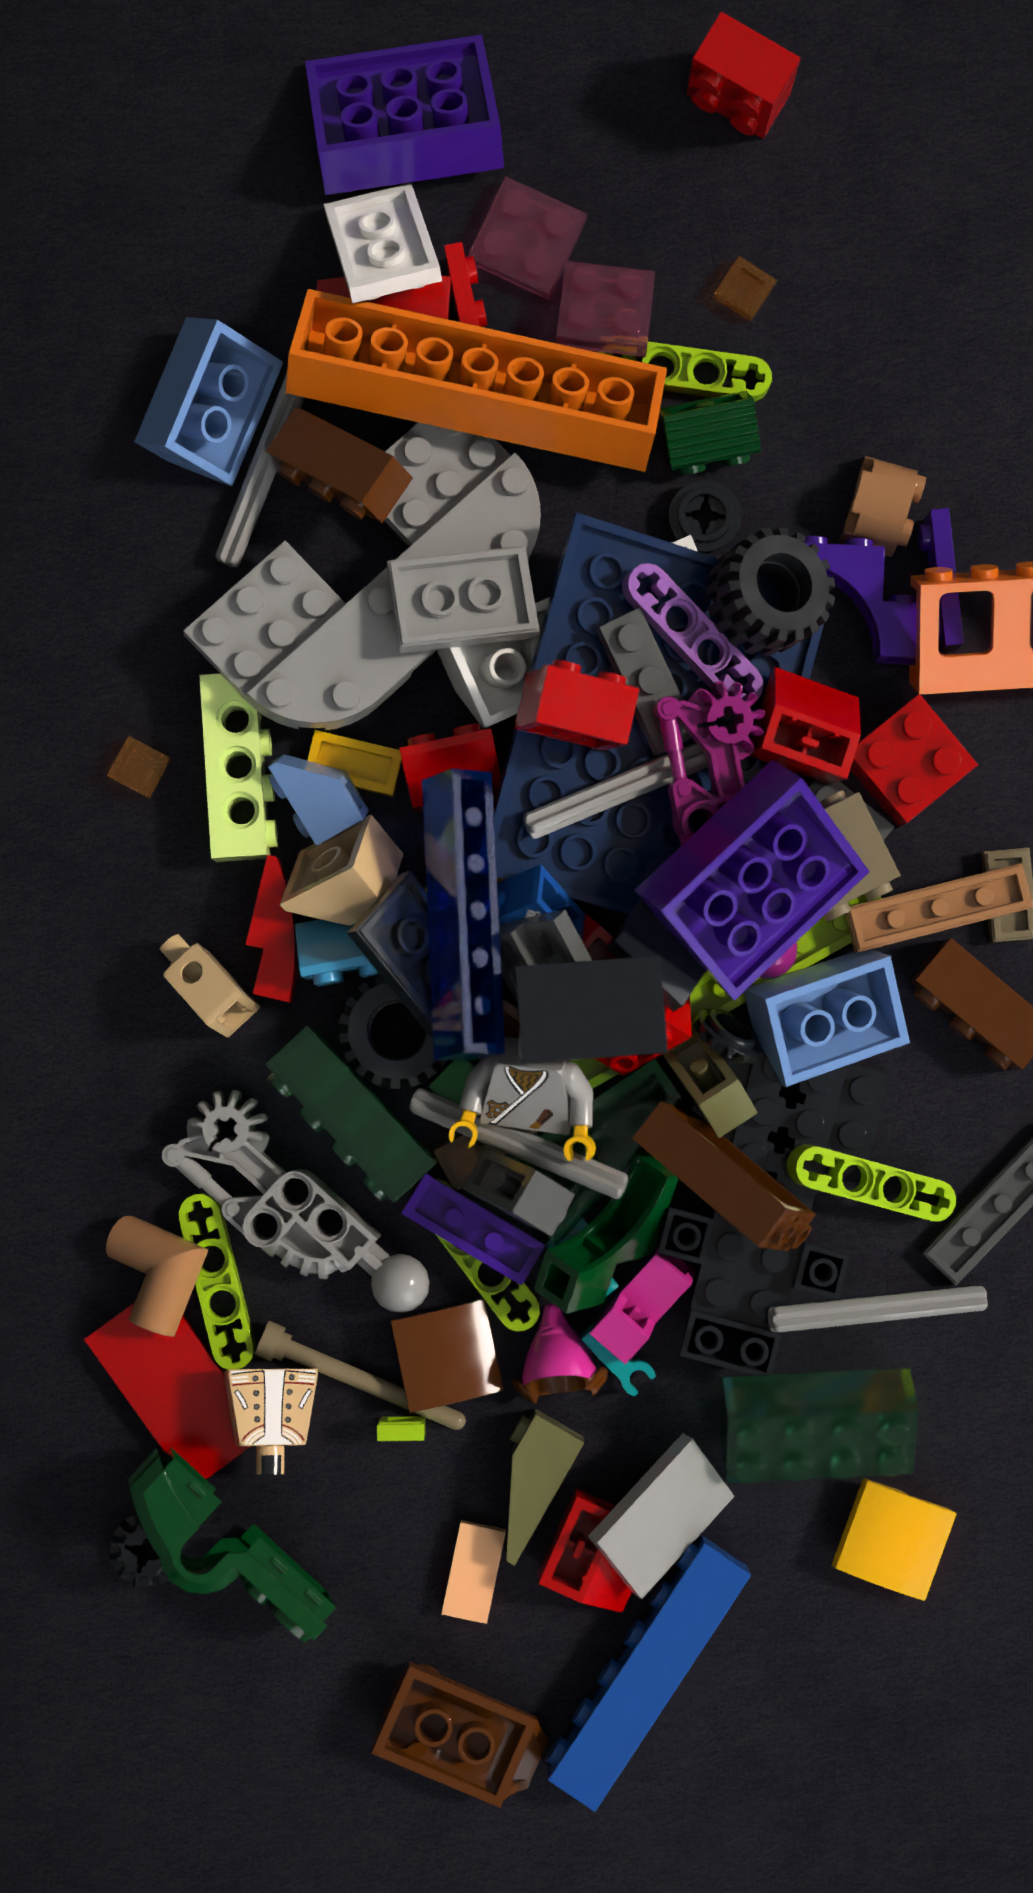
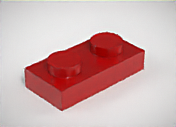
[444,242,487,327]

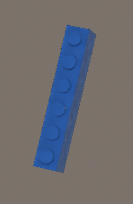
[545,1535,751,1812]

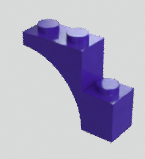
[804,536,916,665]

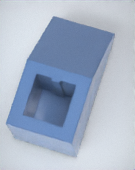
[268,754,369,846]

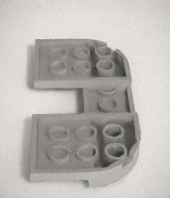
[183,422,541,730]

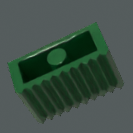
[659,391,761,475]

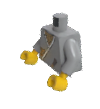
[449,1028,596,1162]

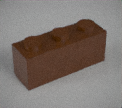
[266,406,413,523]
[909,938,1033,1071]

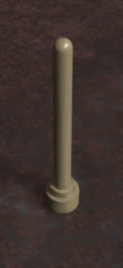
[254,1320,466,1430]

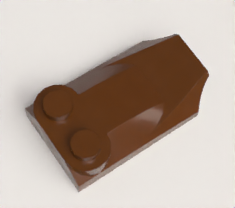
[371,1661,549,1808]

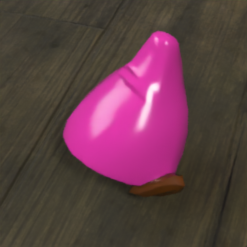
[511,1303,609,1404]

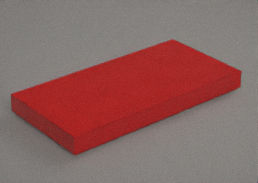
[84,1302,251,1479]

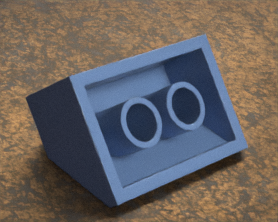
[134,317,284,486]
[744,949,910,1087]

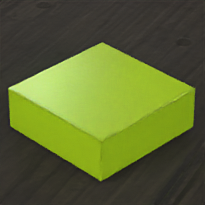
[377,1416,425,1441]

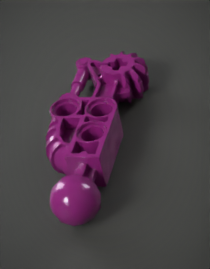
[653,681,797,979]

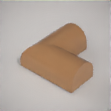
[106,1216,208,1337]

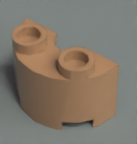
[840,456,926,557]

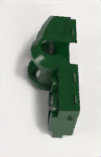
[128,1447,336,1643]

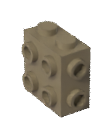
[819,790,901,923]

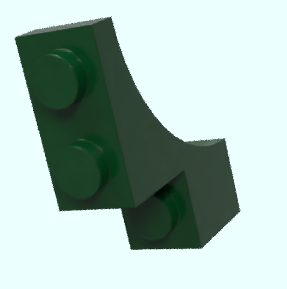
[534,1152,678,1314]

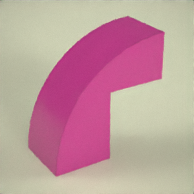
[590,1245,697,1364]

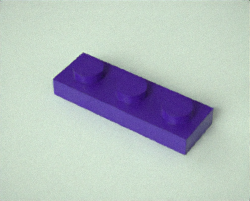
[918,508,964,653]
[402,1173,546,1286]

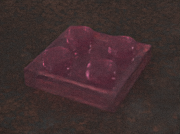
[467,177,587,300]
[556,261,655,357]

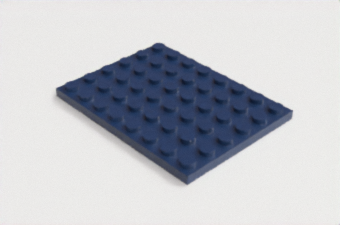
[475,512,828,916]

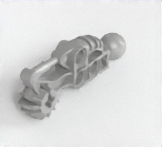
[162,1090,430,1313]

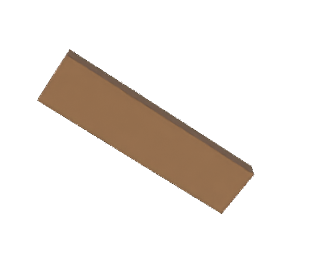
[845,863,1033,953]

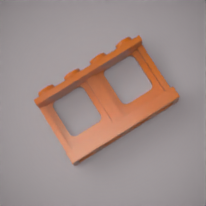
[909,562,1033,694]

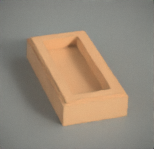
[441,1520,506,1624]

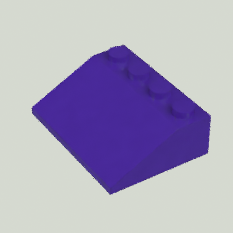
[305,35,504,195]
[635,760,870,1001]

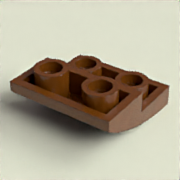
[391,1299,504,1413]

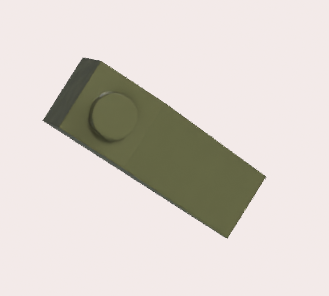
[506,1409,584,1566]

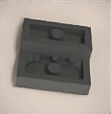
[481,910,592,1003]

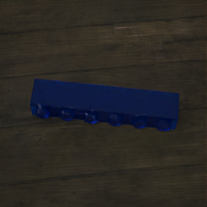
[422,768,505,1061]

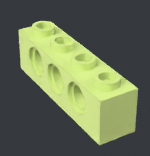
[200,674,278,862]

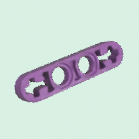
[622,563,764,701]

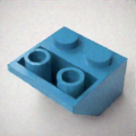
[295,919,380,987]

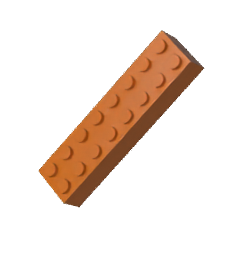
[285,289,667,472]

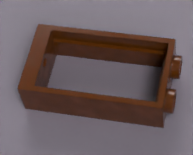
[632,1101,816,1251]

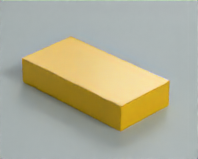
[307,730,402,797]

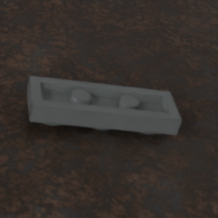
[595,608,691,755]

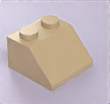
[280,815,403,926]

